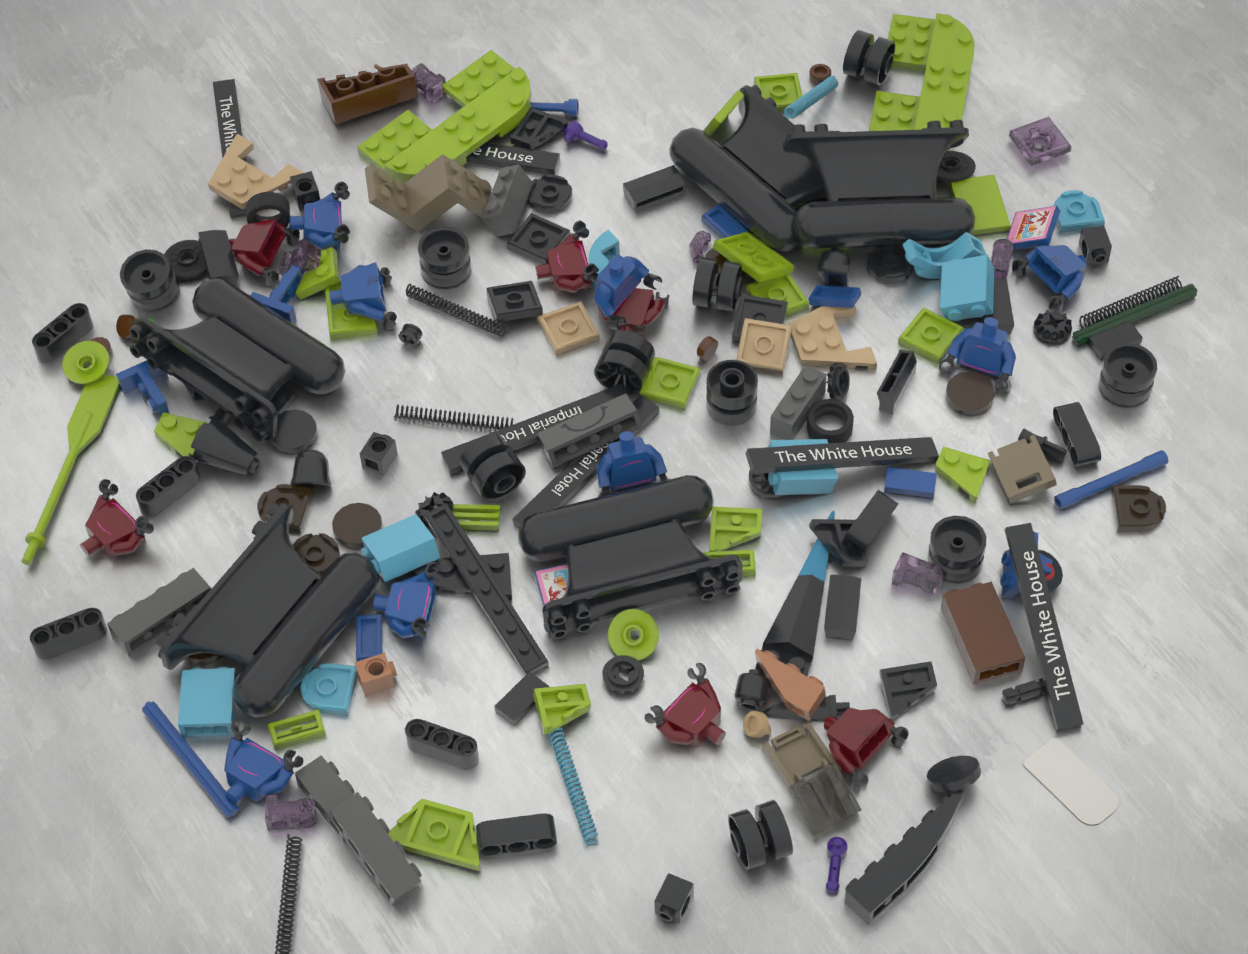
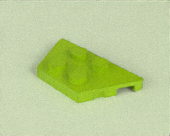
[388,798,480,871]

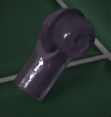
[689,231,711,263]

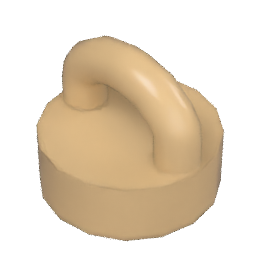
[743,711,771,738]

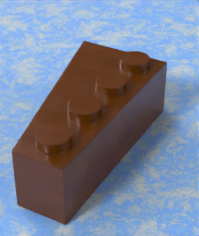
[317,64,418,124]

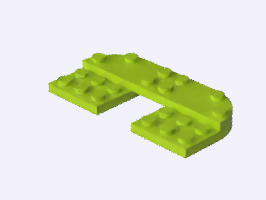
[869,13,975,131]
[357,50,532,184]

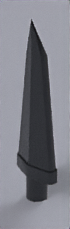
[763,695,850,720]

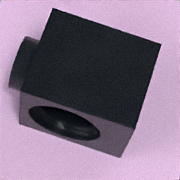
[290,171,320,211]
[1079,226,1112,265]
[359,432,398,476]
[654,873,694,923]

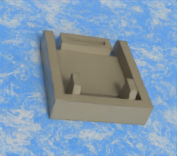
[988,435,1057,504]
[762,722,841,799]

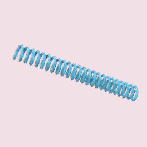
[784,75,838,119]
[549,728,598,844]

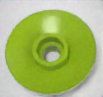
[62,341,110,384]
[608,609,659,661]

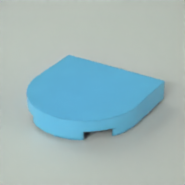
[1054,190,1105,233]
[300,663,357,716]

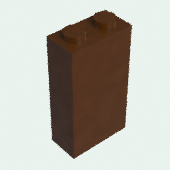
[941,582,1025,684]

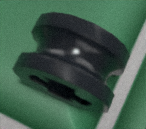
[398,324,423,346]

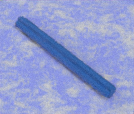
[142,701,239,818]

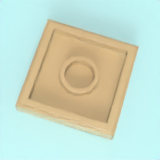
[538,301,600,355]
[736,318,792,373]

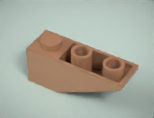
[755,649,826,721]

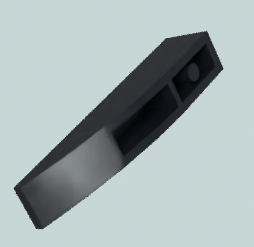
[844,789,964,925]

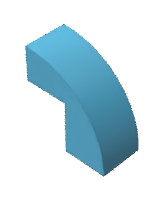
[589,230,620,290]

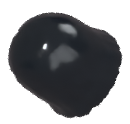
[290,450,331,486]

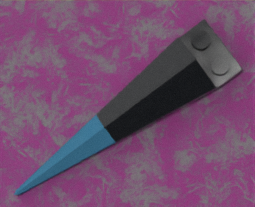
[755,510,835,677]

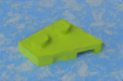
[296,247,340,300]
[154,412,209,456]
[935,446,991,502]
[709,506,762,552]
[533,684,591,734]

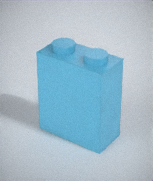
[940,254,995,321]
[768,439,838,495]
[361,514,440,582]
[178,667,237,738]

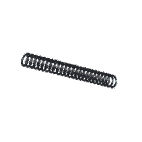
[1079,275,1182,328]
[406,283,508,337]
[393,404,514,430]
[275,834,303,954]

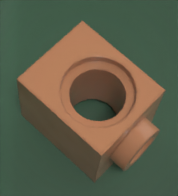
[354,653,397,697]

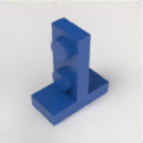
[250,265,302,325]
[116,360,169,418]

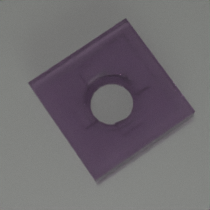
[1009,117,1072,166]

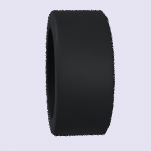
[246,192,290,228]
[807,399,854,443]

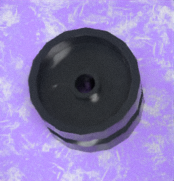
[418,227,471,287]
[120,249,179,310]
[1099,343,1157,406]
[928,515,987,582]

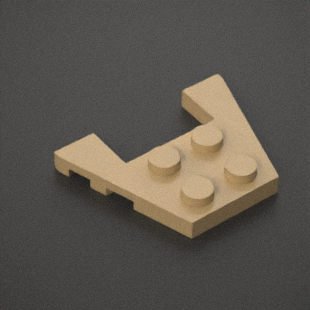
[208,134,303,210]
[788,306,877,370]

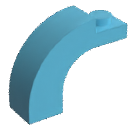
[903,232,986,279]

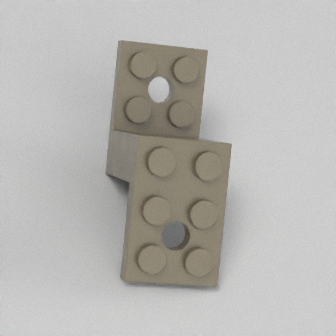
[365,154,492,232]

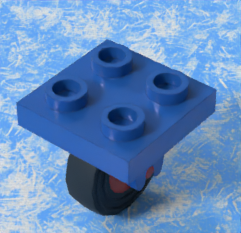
[1000,531,1063,600]

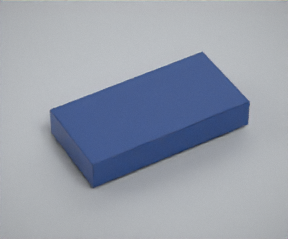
[701,205,749,239]
[808,285,861,308]
[884,467,937,498]
[356,614,383,662]

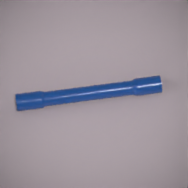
[1054,450,1169,510]

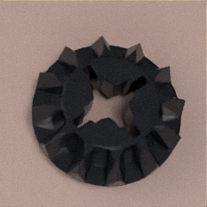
[1034,310,1072,342]
[826,362,850,401]
[415,492,453,528]
[602,655,644,695]

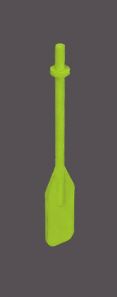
[21,375,120,565]

